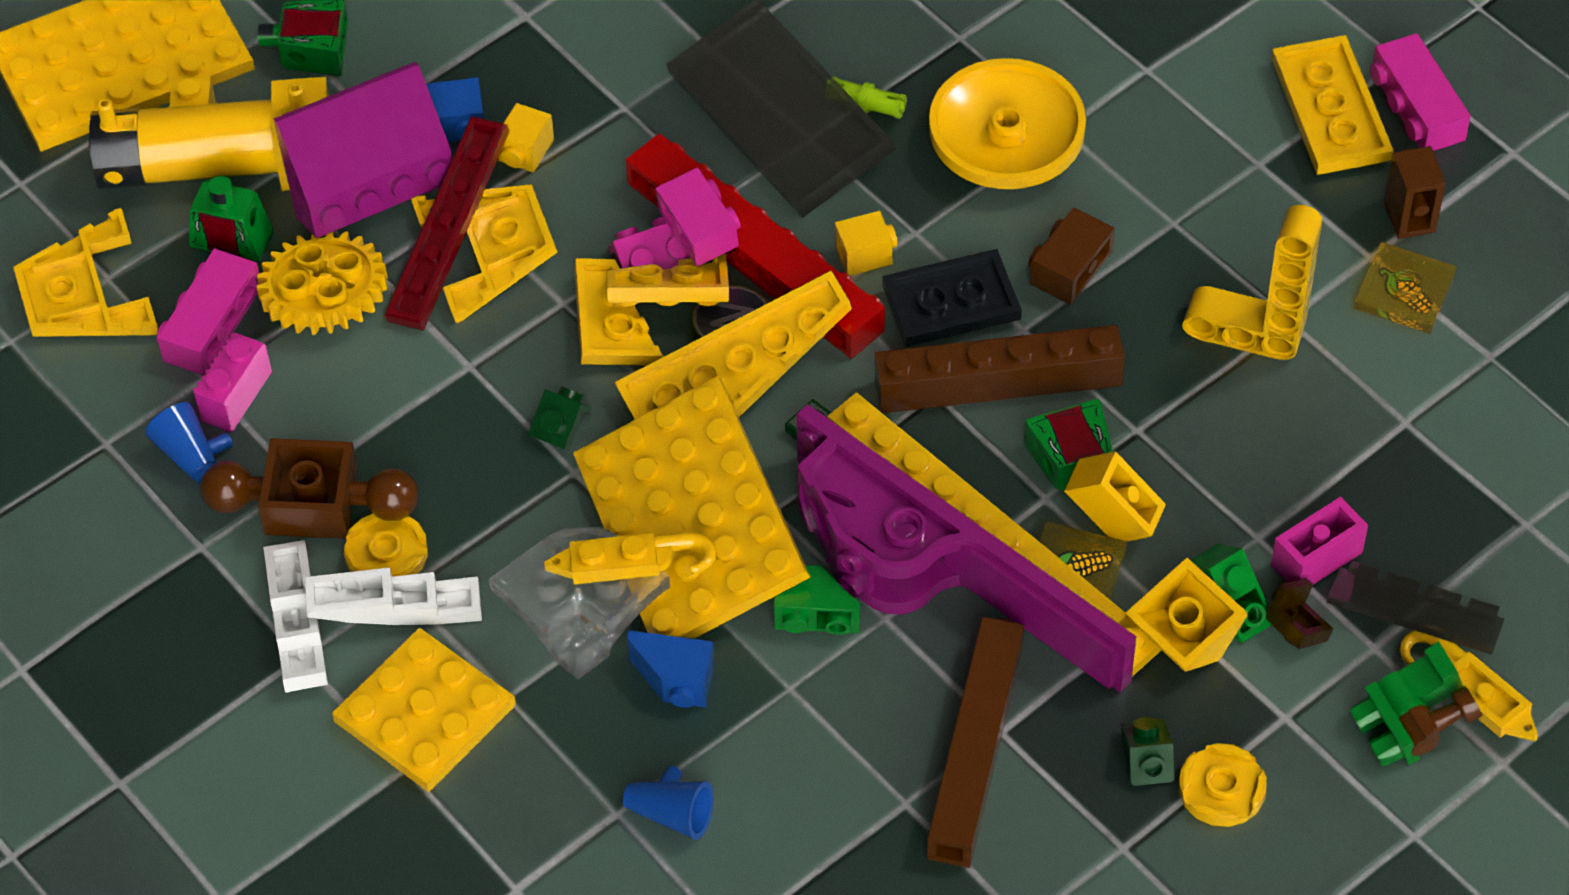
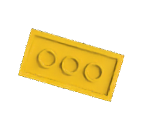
[1271,35,1394,175]

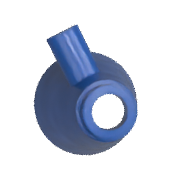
[145,402,233,485]
[623,766,714,840]

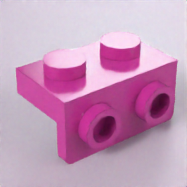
[608,217,690,270]

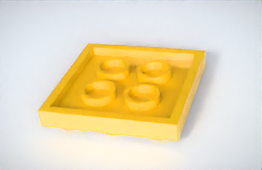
[332,627,516,792]

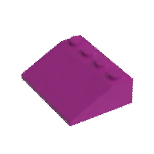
[273,62,452,238]

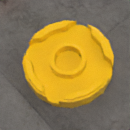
[344,513,428,577]
[1179,743,1267,827]

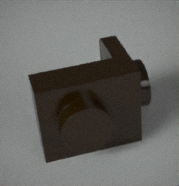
[1266,578,1334,649]

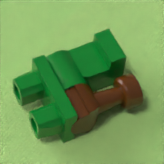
[1349,641,1483,767]

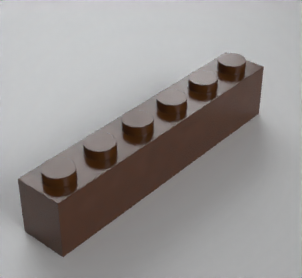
[875,325,1125,413]

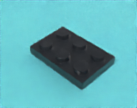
[882,249,1022,347]

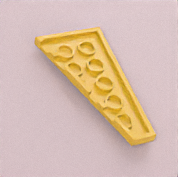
[615,271,852,420]

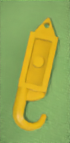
[544,532,716,585]
[1399,628,1538,741]

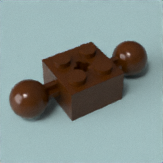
[200,438,419,539]

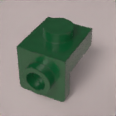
[528,386,592,451]
[1121,717,1174,786]

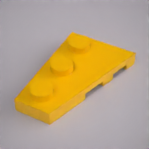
[607,253,729,306]
[574,258,663,366]

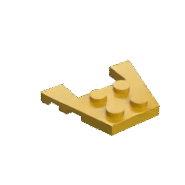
[411,184,558,323]
[13,208,158,337]

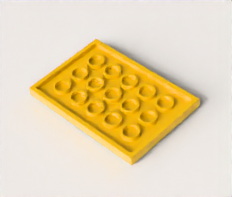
[0,0,255,152]
[573,376,811,639]

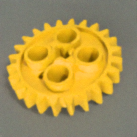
[257,231,388,335]

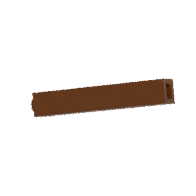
[927,617,1025,868]

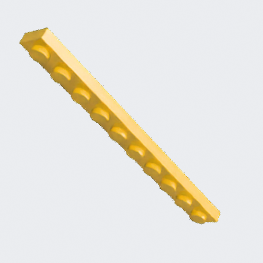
[827,392,1161,677]

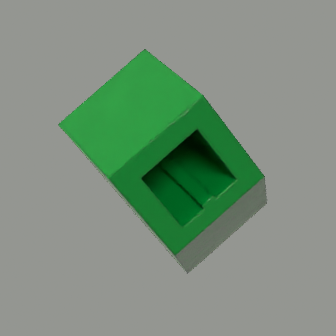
[1191,543,1272,643]
[774,565,860,635]

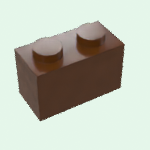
[1384,146,1446,239]
[1028,207,1115,305]

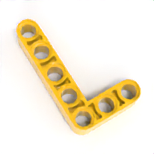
[1182,204,1323,360]

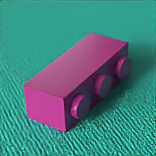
[1370,33,1471,151]
[157,248,259,376]

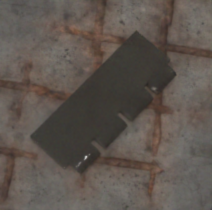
[1326,561,1505,655]

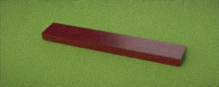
[384,116,510,331]

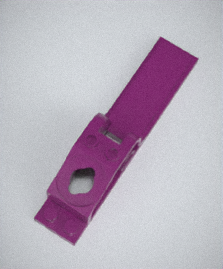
[796,404,1137,693]

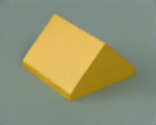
[1125,558,1248,672]

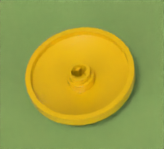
[929,58,1086,189]

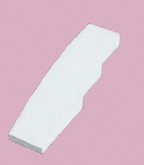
[263,540,328,692]
[305,568,482,625]

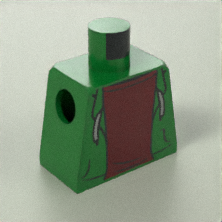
[258,0,349,76]
[189,176,273,262]
[1024,398,1113,490]

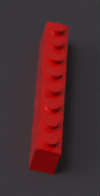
[625,133,885,359]

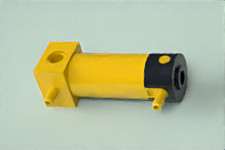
[89,77,329,191]

